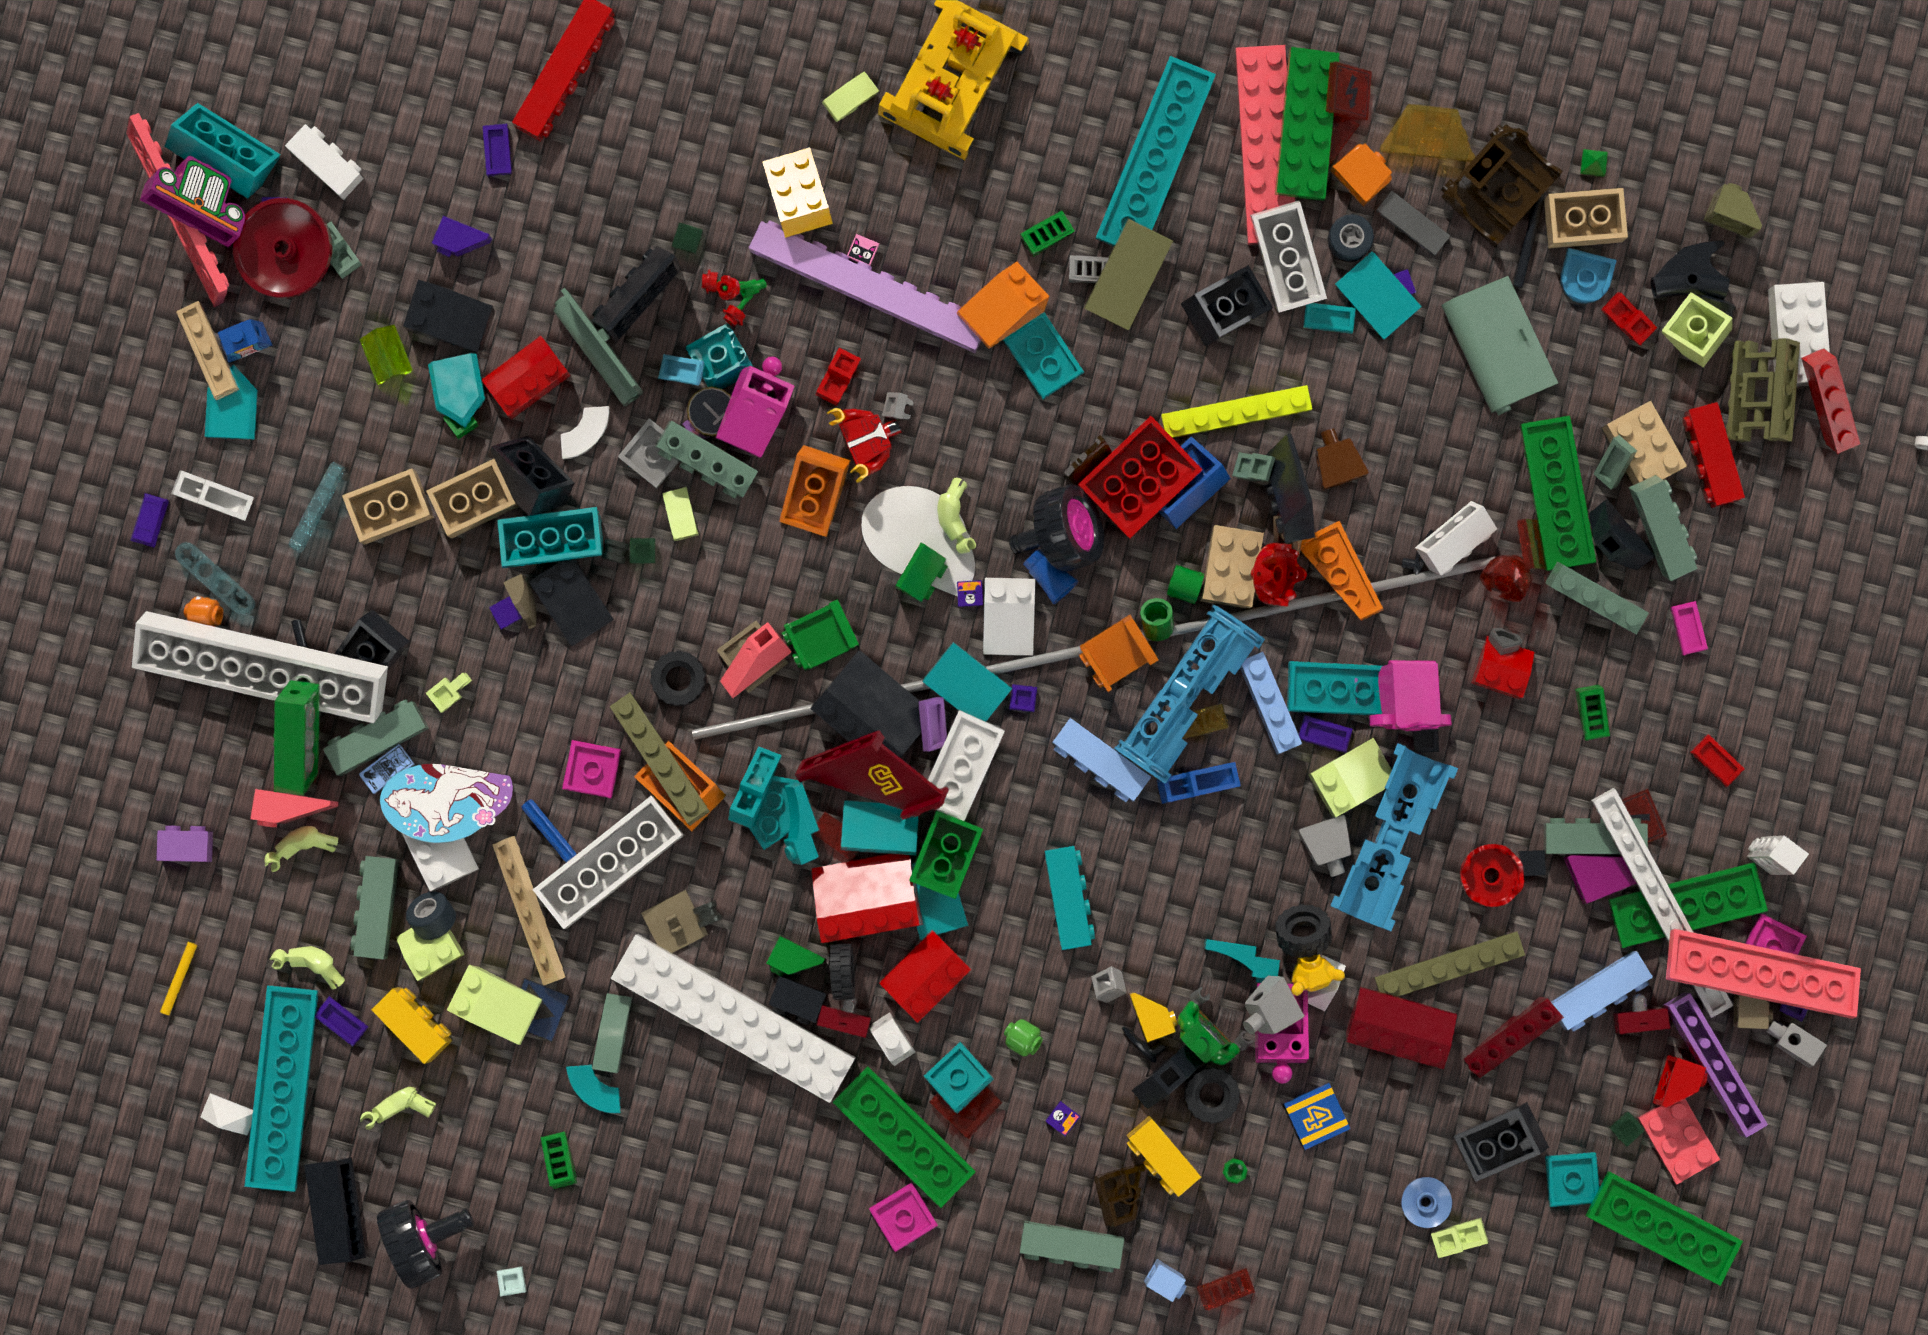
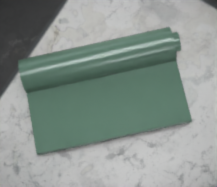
[1441,276,1558,415]
[553,288,644,406]

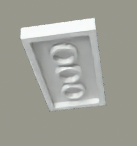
[928,710,1005,821]

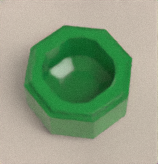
[1222,1158,1248,1184]

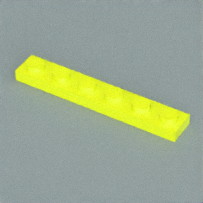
[1161,385,1312,438]

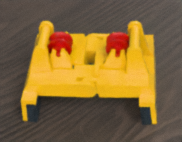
[878,0,1029,161]

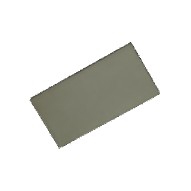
[1084,219,1173,330]

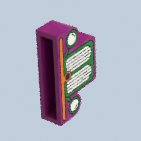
[140,156,245,247]

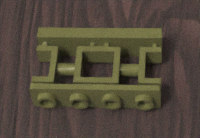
[1726,338,1800,442]

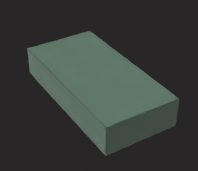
[1594,435,1637,490]

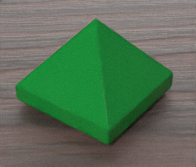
[1580,149,1608,177]

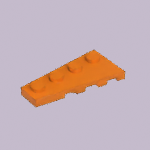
[1300,521,1383,621]

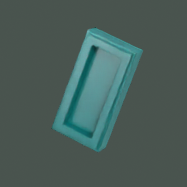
[1303,303,1356,334]

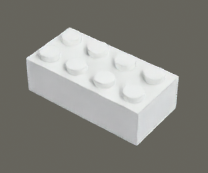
[1250,201,1327,312]
[1768,282,1830,387]

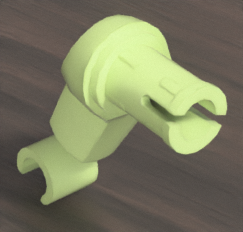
[937,478,976,554]
[265,826,338,872]
[270,946,345,989]
[360,1087,436,1130]

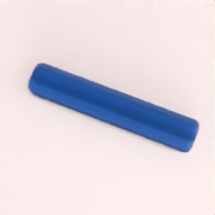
[522,799,577,862]

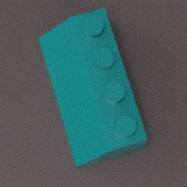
[164,103,281,199]
[498,507,603,568]

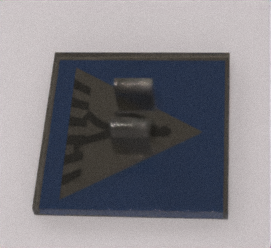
[520,978,571,1043]

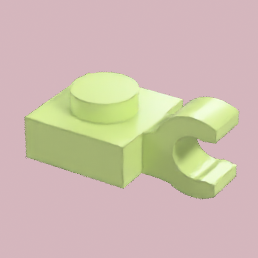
[426,672,472,713]

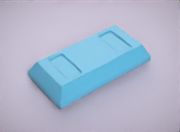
[658,354,704,386]

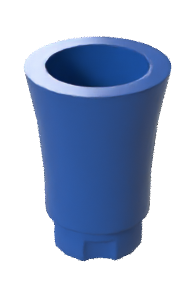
[1023,549,1079,605]

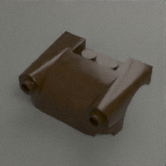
[1441,124,1563,248]

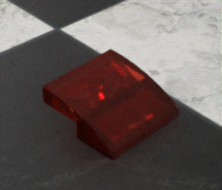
[929,1087,1003,1139]

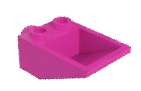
[716,356,795,457]
[1255,983,1309,1084]

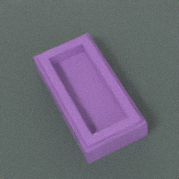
[919,697,947,751]

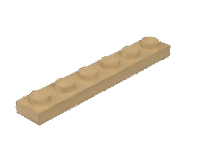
[493,836,565,986]

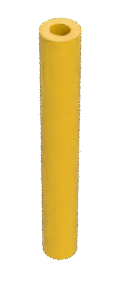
[160,942,197,1015]

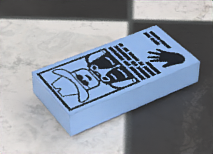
[359,744,415,794]

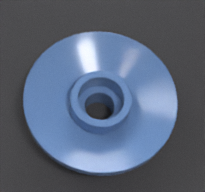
[1401,1177,1452,1228]

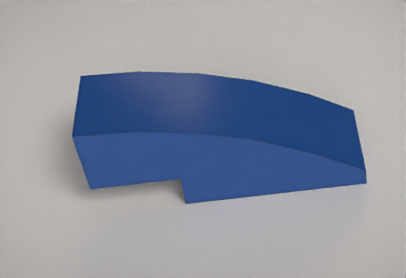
[1156,762,1241,804]

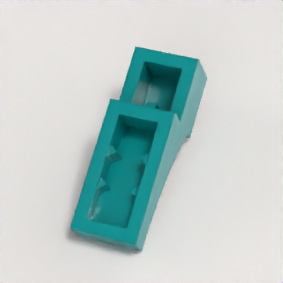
[728,746,782,828]
[784,782,819,865]
[1204,939,1280,983]

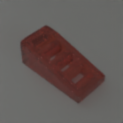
[1197,1268,1255,1310]

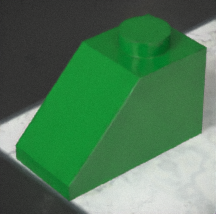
[766,936,826,977]

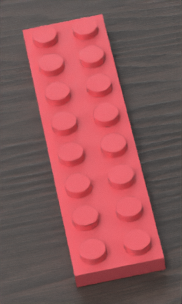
[1235,45,1295,245]
[126,113,229,307]
[1666,929,1861,1019]

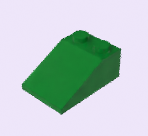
[909,811,983,899]

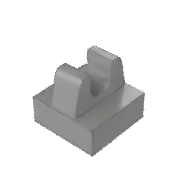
[882,392,913,419]

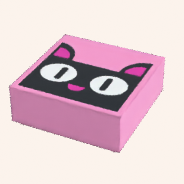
[847,234,879,266]

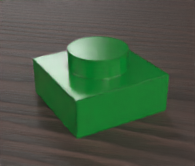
[443,416,479,440]

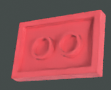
[1637,1099,1720,1184]

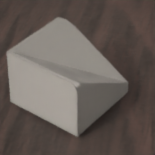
[1091,966,1127,1003]

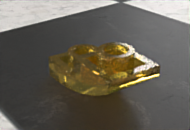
[1182,704,1229,739]

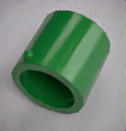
[1166,565,1205,604]
[1140,598,1174,641]

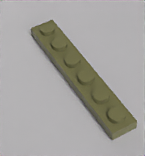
[610,693,710,826]
[1374,931,1525,997]

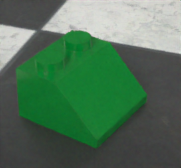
[895,542,948,602]

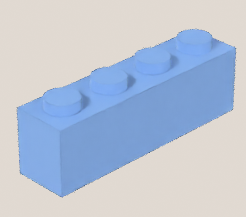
[1240,652,1302,755]
[1052,718,1151,802]
[1551,951,1653,1031]

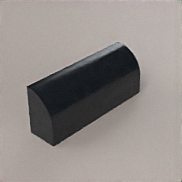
[304,1157,366,1265]

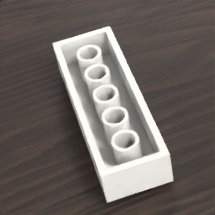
[533,796,685,929]

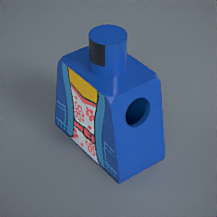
[218,319,272,363]

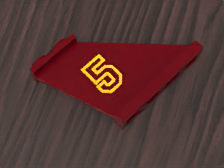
[794,730,949,820]

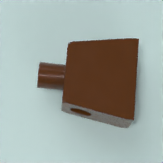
[1315,428,1369,491]

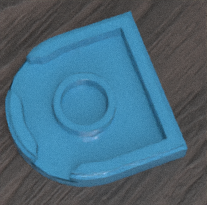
[1560,248,1616,304]

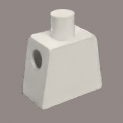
[869,1012,915,1066]

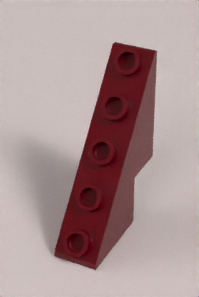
[1463,997,1564,1078]

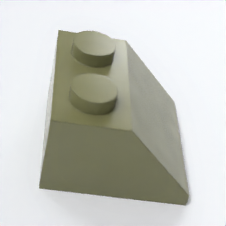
[1703,183,1762,239]

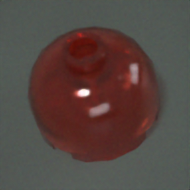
[1480,555,1532,602]

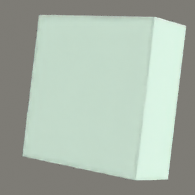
[497,1266,526,1297]

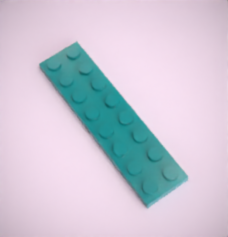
[1095,56,1216,246]
[244,985,319,1192]

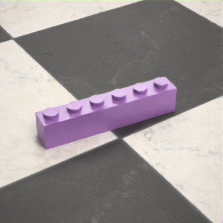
[1663,992,1768,1138]

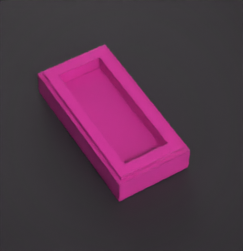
[1670,601,1708,656]

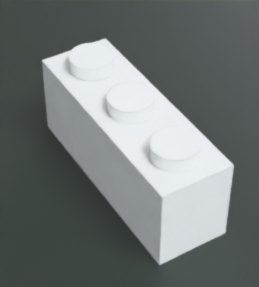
[285,124,364,200]
[1415,501,1497,575]

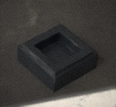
[1412,729,1439,753]
[1518,850,1546,876]

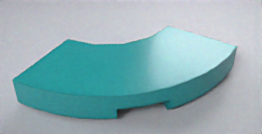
[566,1064,621,1113]

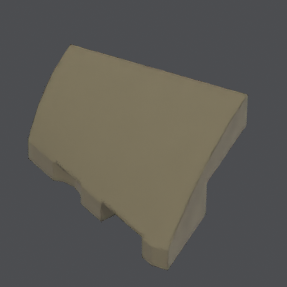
[503,574,536,629]

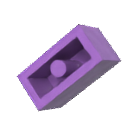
[157,826,213,862]

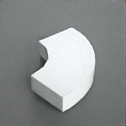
[561,406,610,460]

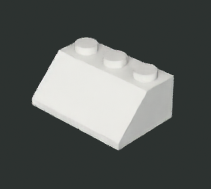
[402,833,479,891]

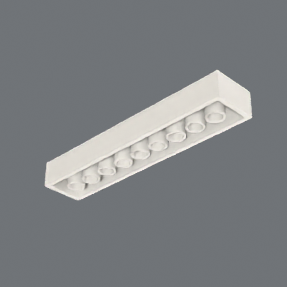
[132,611,388,723]
[611,934,856,1103]

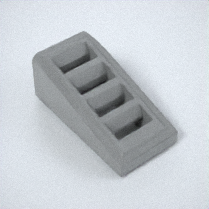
[1069,255,1108,283]

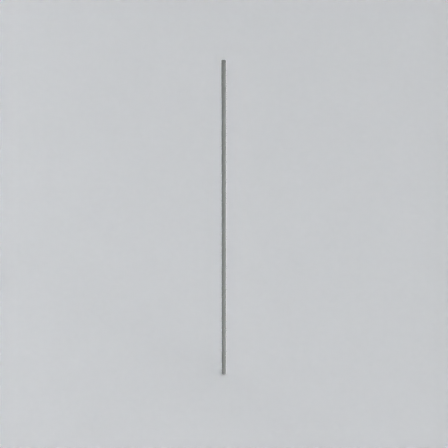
[692,556,1497,740]

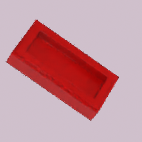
[1690,734,1745,787]

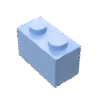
[1144,1259,1187,1302]

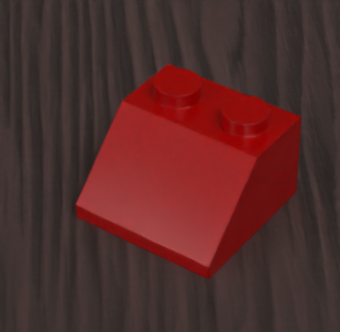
[1471,636,1534,699]
[1652,1055,1708,1108]

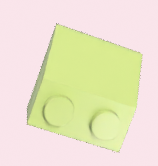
[1662,293,1733,367]
[396,928,465,981]

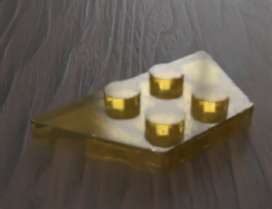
[1379,104,1475,162]

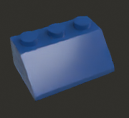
[1159,436,1231,529]

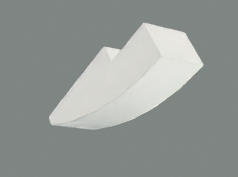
[171,471,254,521]

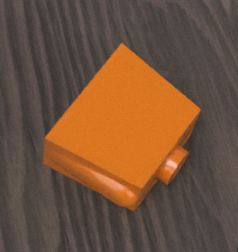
[1330,144,1392,207]

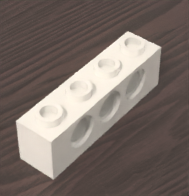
[1747,836,1809,875]

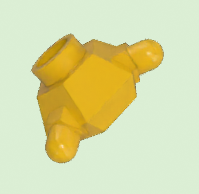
[1291,954,1345,996]

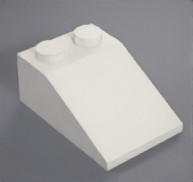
[983,578,1035,656]

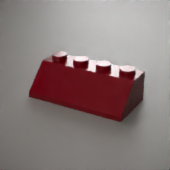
[1346,987,1457,1069]

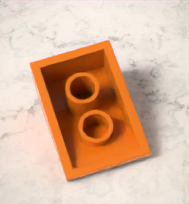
[957,262,1049,349]
[779,445,851,537]
[634,741,726,831]

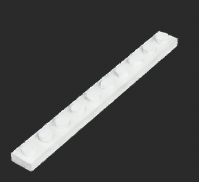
[1591,788,1733,1018]

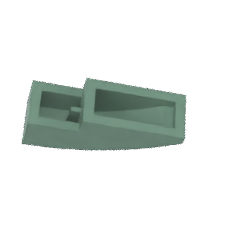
[592,993,632,1073]

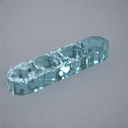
[288,462,345,553]
[175,542,255,615]

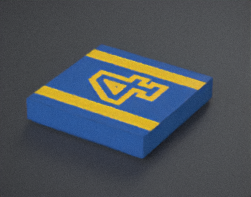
[1283,1083,1350,1150]

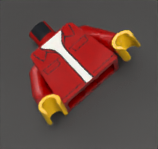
[827,408,902,483]

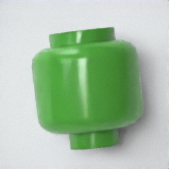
[1004,1019,1043,1057]

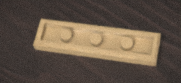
[176,301,239,400]

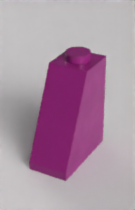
[1563,855,1636,904]

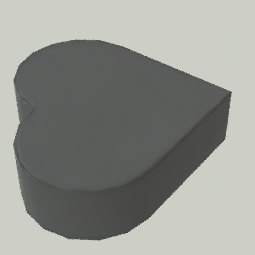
[1488,628,1522,655]

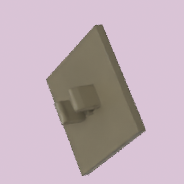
[641,890,708,953]

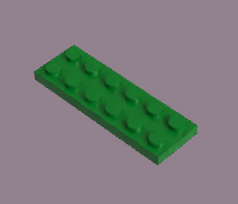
[1275,47,1340,201]
[1520,416,1596,571]
[1608,862,1768,948]
[833,1066,976,1208]
[1585,1171,1743,1286]

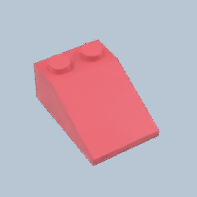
[250,789,339,828]

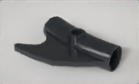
[1651,240,1730,299]

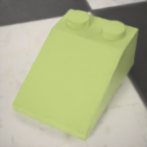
[1308,738,1392,818]
[447,965,542,1045]

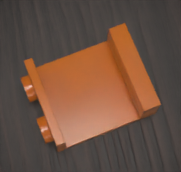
[1079,615,1159,692]

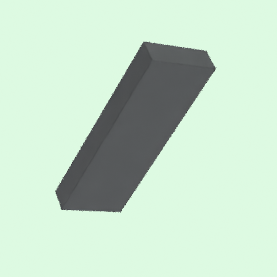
[1376,191,1450,256]

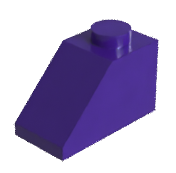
[432,216,492,257]

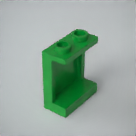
[782,599,860,671]

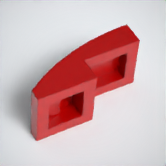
[1601,292,1657,345]
[815,348,861,406]

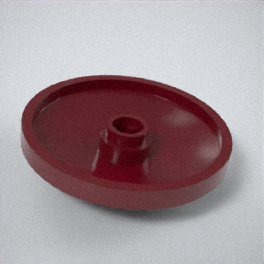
[233,198,332,298]

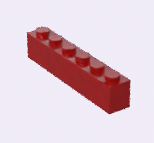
[512,0,615,142]

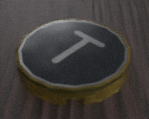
[687,387,731,437]

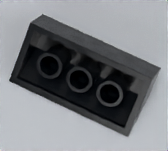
[1265,433,1315,543]

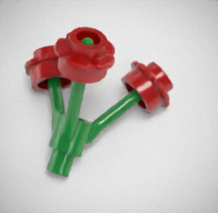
[701,269,767,327]

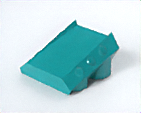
[686,323,753,390]

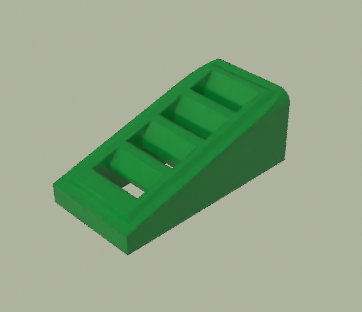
[1020,211,1075,257]
[1575,685,1610,741]
[540,1131,577,1189]

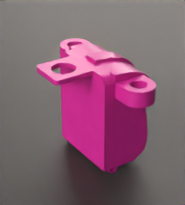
[1369,660,1452,731]

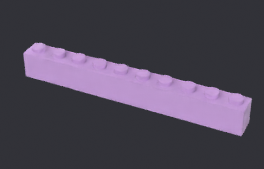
[749,221,981,353]

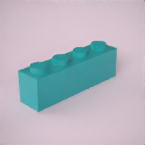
[1044,846,1095,950]

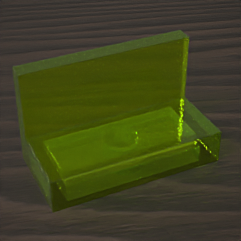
[359,325,413,385]

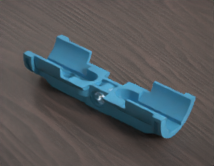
[1114,604,1265,784]
[1330,743,1458,931]

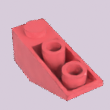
[720,622,792,698]

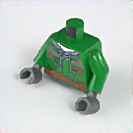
[1177,987,1254,1065]

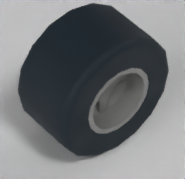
[1327,214,1374,262]
[406,891,456,940]

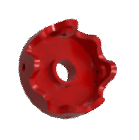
[1251,543,1307,606]
[1460,844,1524,907]

